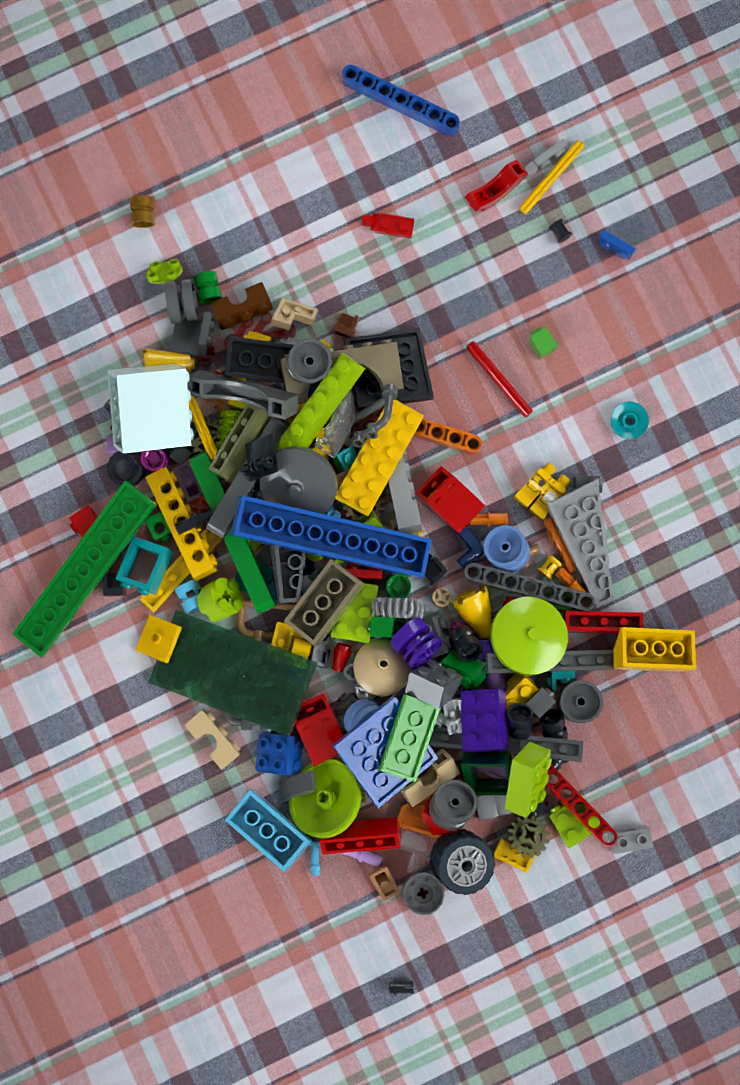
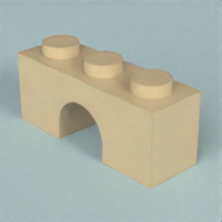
[184,710,241,770]
[400,748,460,807]

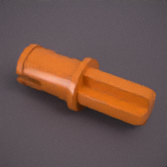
[469,512,508,527]
[555,567,588,602]

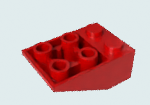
[415,466,485,533]
[289,693,343,766]

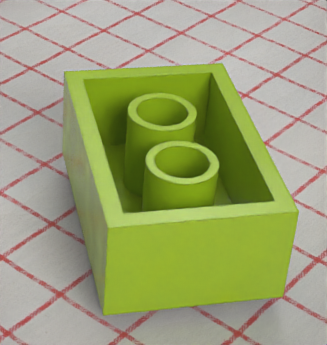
[331,584,378,643]
[505,742,552,818]

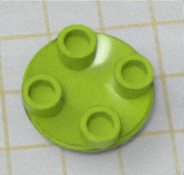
[146,259,183,284]

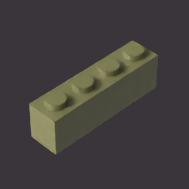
[208,403,272,483]

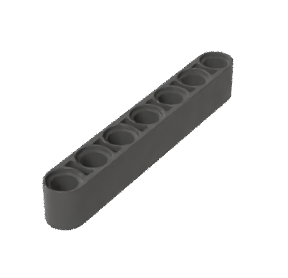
[206,417,290,539]
[464,563,595,611]

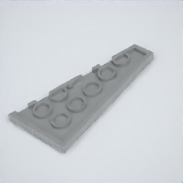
[546,478,614,608]

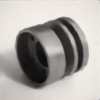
[402,872,445,915]

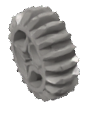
[372,597,424,620]

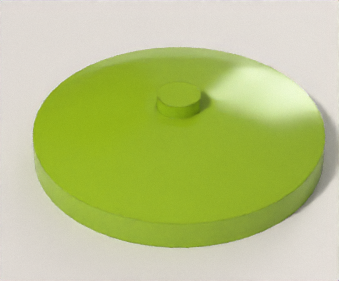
[490,597,568,675]
[289,759,362,838]

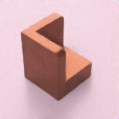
[333,313,359,338]

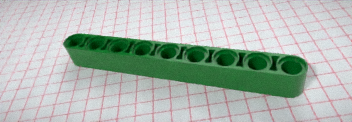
[189,451,276,614]

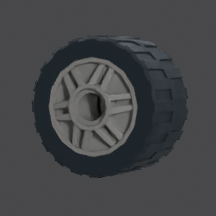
[430,829,495,895]

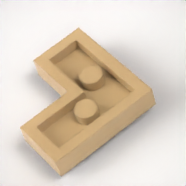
[271,298,318,330]

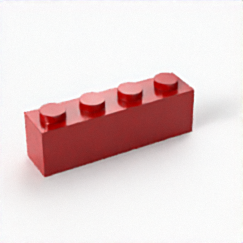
[563,611,644,634]
[319,817,401,855]

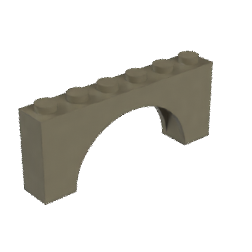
[280,339,404,405]

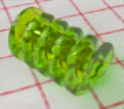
[215,410,242,449]

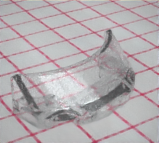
[315,389,356,458]

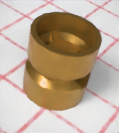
[130,195,155,228]

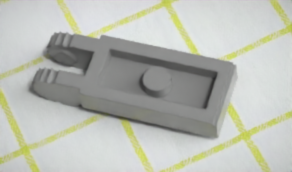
[524,139,568,179]

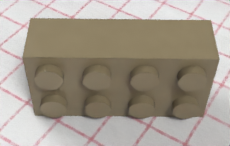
[283,559,365,646]

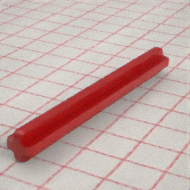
[466,341,533,418]

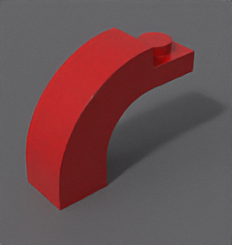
[464,160,528,212]

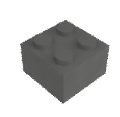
[405,661,462,708]

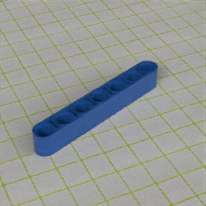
[342,65,460,136]

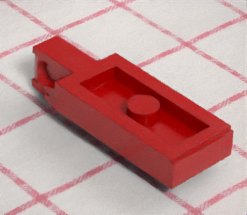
[362,213,415,239]

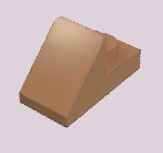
[368,864,401,902]

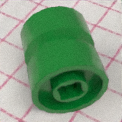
[193,271,222,305]
[386,574,412,598]

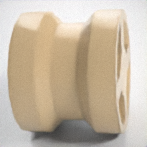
[432,588,452,607]

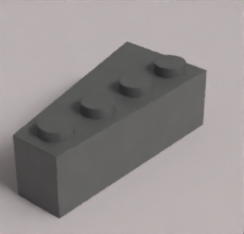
[270,545,306,603]

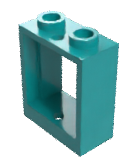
[116,536,173,596]

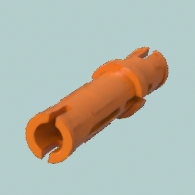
[542,518,577,573]

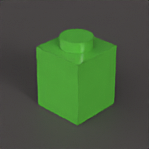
[528,327,558,359]

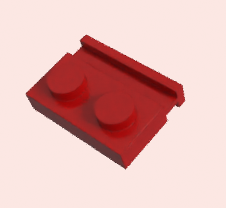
[346,565,382,581]

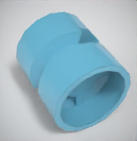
[174,579,201,614]

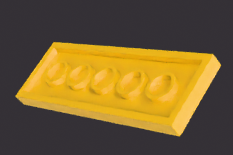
[335,400,424,517]

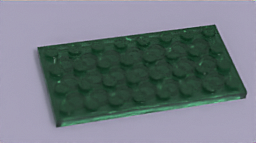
[148,610,318,736]

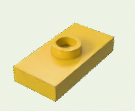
[493,838,536,873]

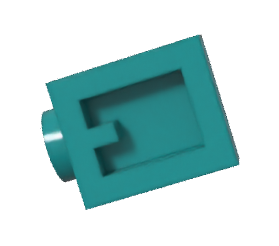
[547,671,576,691]

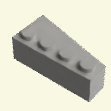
[385,450,422,534]

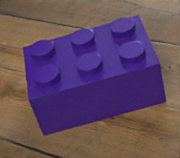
[461,689,508,752]

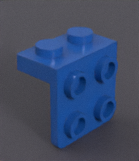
[256,733,304,775]

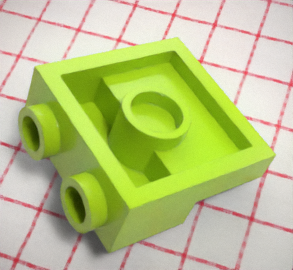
[548,794,600,849]

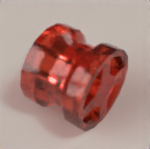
[190,497,210,515]

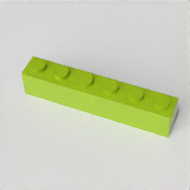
[276,353,365,451]

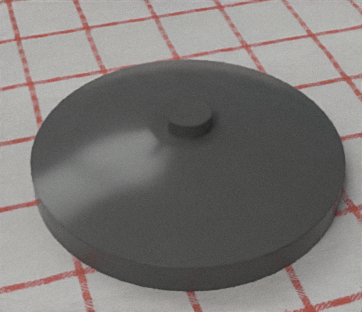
[260,446,338,514]

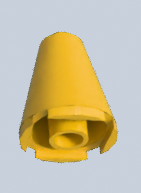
[143,348,195,374]
[451,585,493,640]

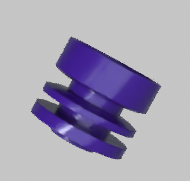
[390,617,443,669]

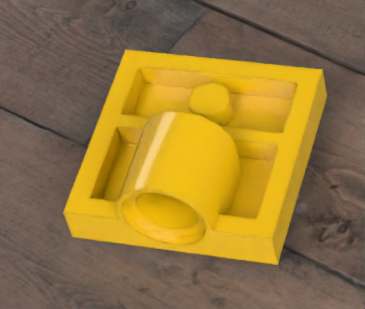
[267,621,312,669]

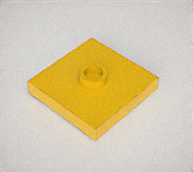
[135,614,182,663]

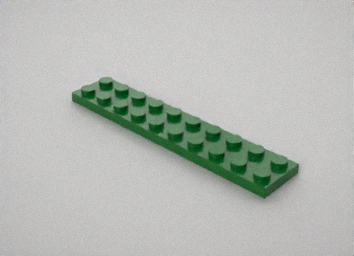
[12,480,157,658]

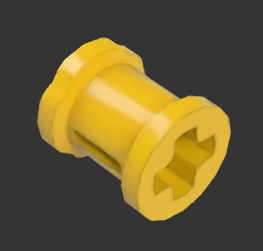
[537,554,562,580]

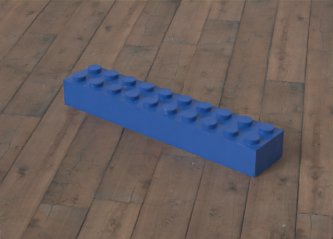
[230,495,432,578]

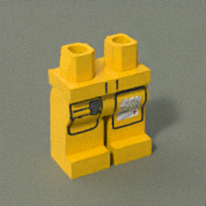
[513,463,570,521]

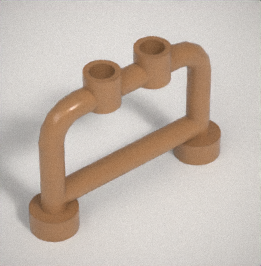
[237,591,302,642]

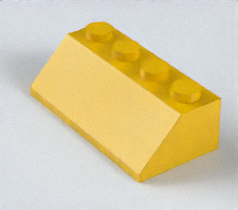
[614,627,696,672]

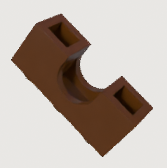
[210,282,273,331]

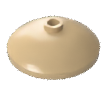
[354,639,412,697]

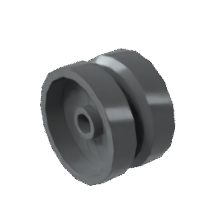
[165,278,198,324]
[286,339,332,384]
[557,680,603,723]
[429,780,477,830]

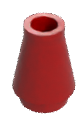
[331,642,352,672]

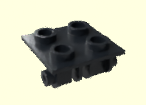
[240,433,279,482]

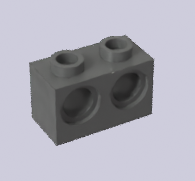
[524,687,556,718]

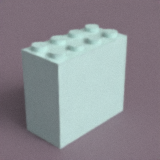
[107,364,193,453]

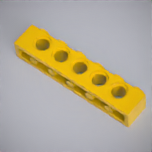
[146,467,218,581]

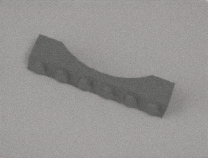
[187,370,298,420]

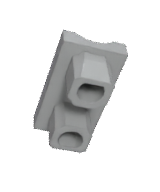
[443,698,462,735]

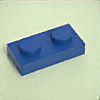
[597,229,636,260]

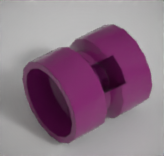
[141,449,170,473]

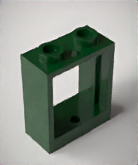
[461,752,512,795]

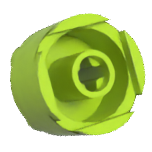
[197,578,243,622]

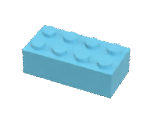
[225,790,313,872]

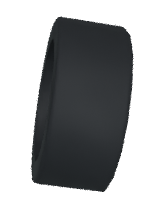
[107,451,145,486]

